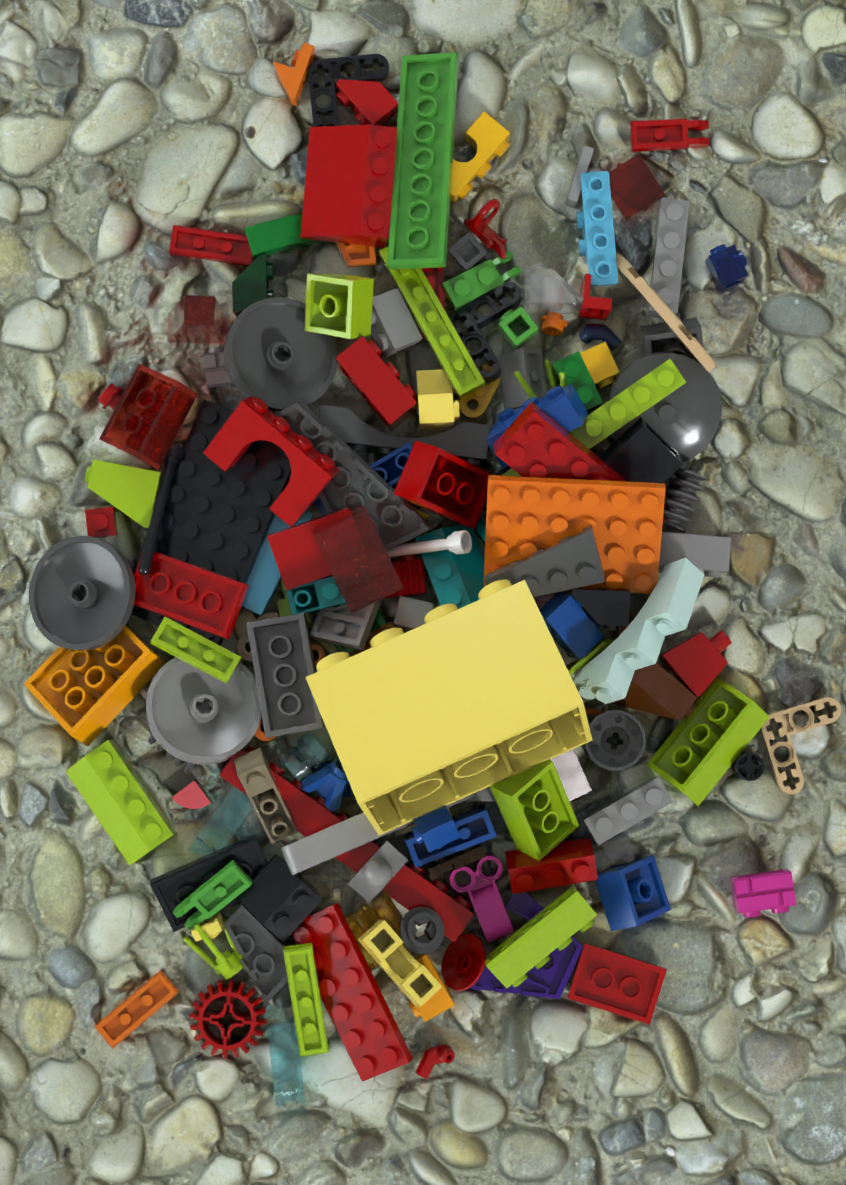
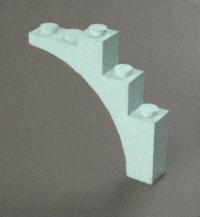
[570,558,705,704]

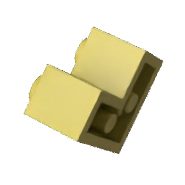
[416,369,460,431]

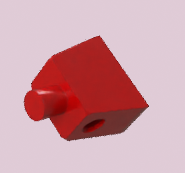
[660,630,732,698]

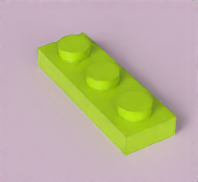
[150,617,241,684]

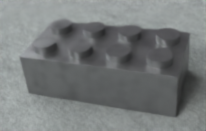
[246,613,325,738]

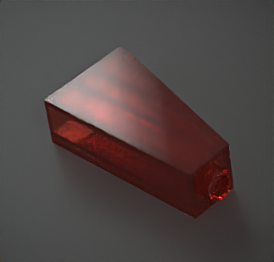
[167,295,225,344]

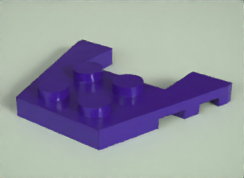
[470,892,583,999]

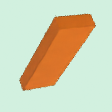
[94,969,180,1049]

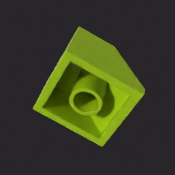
[304,273,374,339]

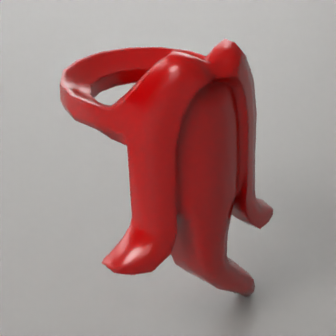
[463,198,507,259]

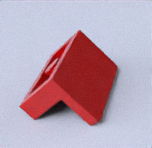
[578,274,612,320]

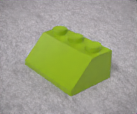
[490,760,579,861]

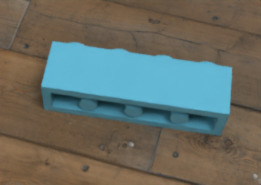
[242,511,314,616]

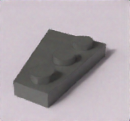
[223,904,289,1004]

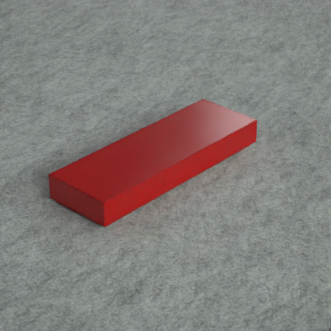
[169,225,254,266]

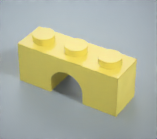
[358,920,442,1007]

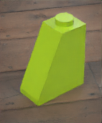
[85,459,162,529]

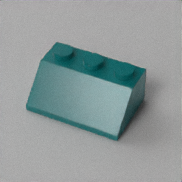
[415,525,485,609]

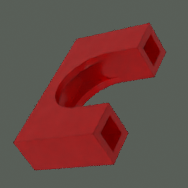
[203,396,339,527]

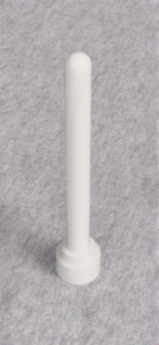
[373,530,472,559]

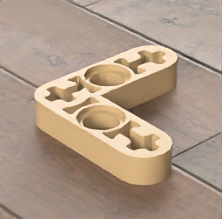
[760,697,841,794]

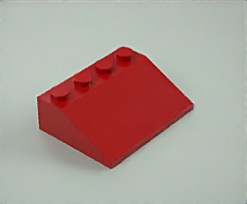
[300,124,397,248]

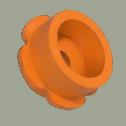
[540,312,567,336]

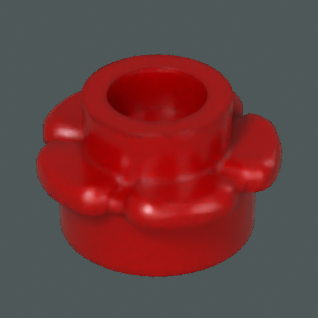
[98,383,124,409]

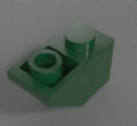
[232,254,274,316]

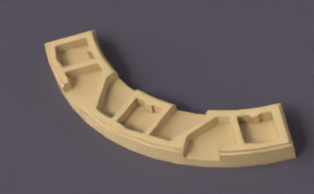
[616,254,716,372]

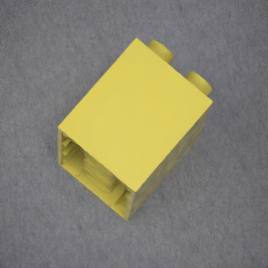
[305,579,592,836]

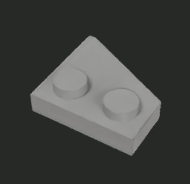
[310,595,382,650]

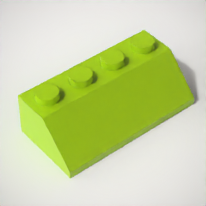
[646,677,769,806]
[66,739,177,865]
[485,885,597,989]

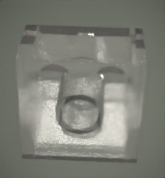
[522,264,582,314]

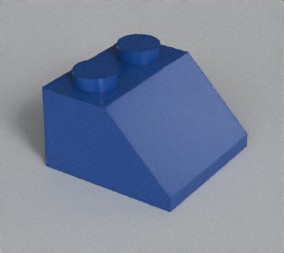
[595,855,671,931]

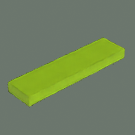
[283,943,329,1056]

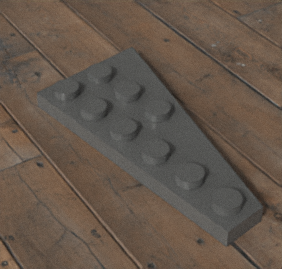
[275,400,433,566]

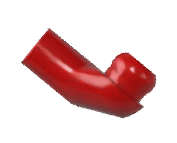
[415,1044,455,1079]

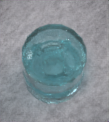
[279,730,333,782]

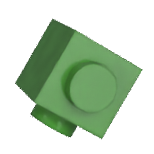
[498,306,539,350]

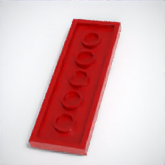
[291,902,413,1082]

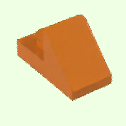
[273,42,316,106]

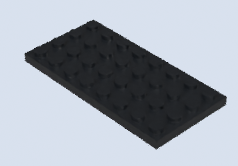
[131,399,291,646]

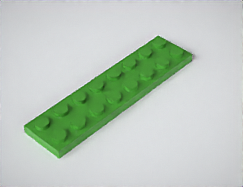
[387,52,459,269]

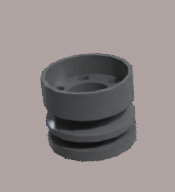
[585,710,646,771]

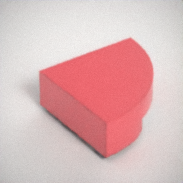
[172,780,212,809]

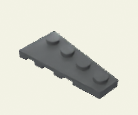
[485,525,605,597]

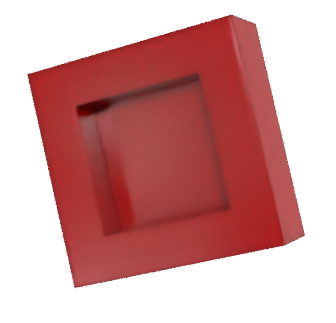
[85,507,118,538]

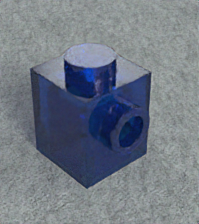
[705,244,748,292]

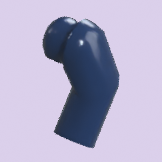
[579,323,622,352]

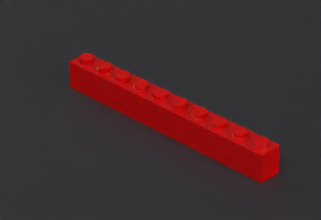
[219,745,474,942]

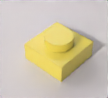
[191,912,224,942]

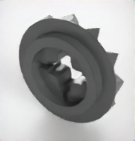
[399,907,444,954]

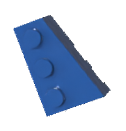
[486,384,588,469]

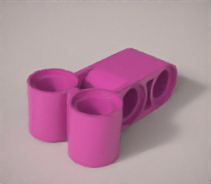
[449,853,515,943]

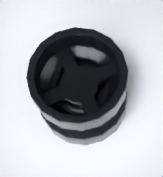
[732,752,765,781]

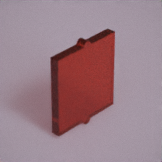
[609,154,665,220]

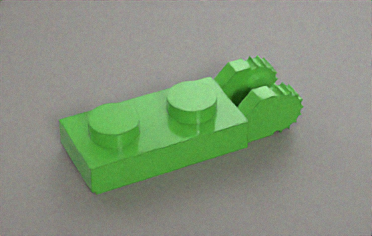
[441,251,522,310]
[173,860,252,930]

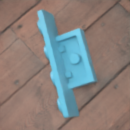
[576,171,618,287]

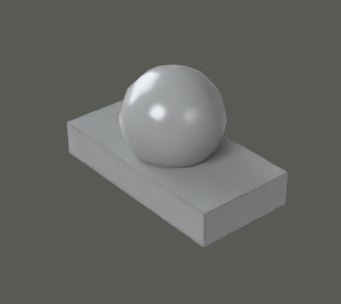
[565,146,602,208]
[348,840,408,903]

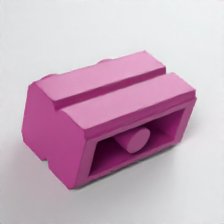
[730,869,796,918]

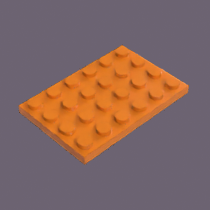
[483,475,666,594]

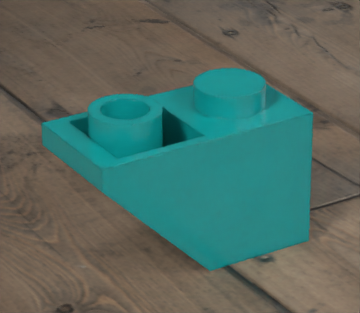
[286,574,349,615]

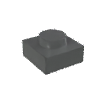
[448,232,488,271]

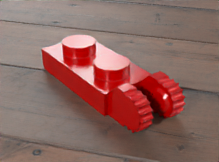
[630,119,710,152]

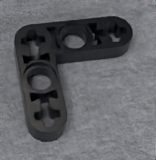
[308,54,389,127]
[448,282,522,383]

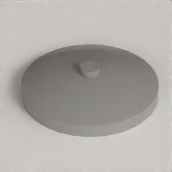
[146,657,262,765]

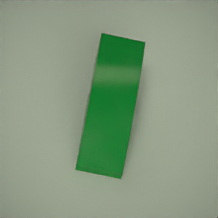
[244,214,323,260]

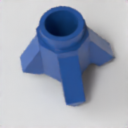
[301,757,351,811]

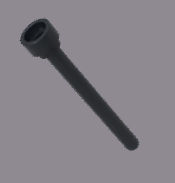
[139,443,185,575]

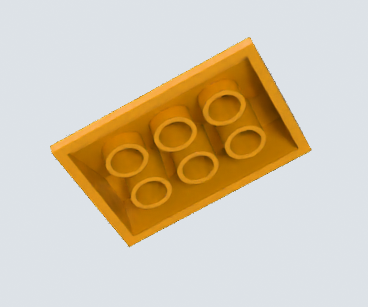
[24,624,166,746]

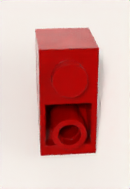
[336,79,398,126]

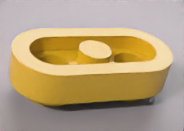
[459,364,500,419]

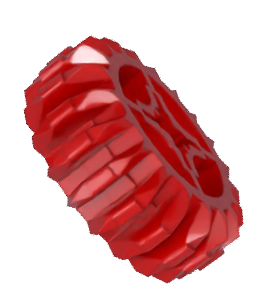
[189,979,267,1058]

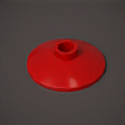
[441,933,486,991]

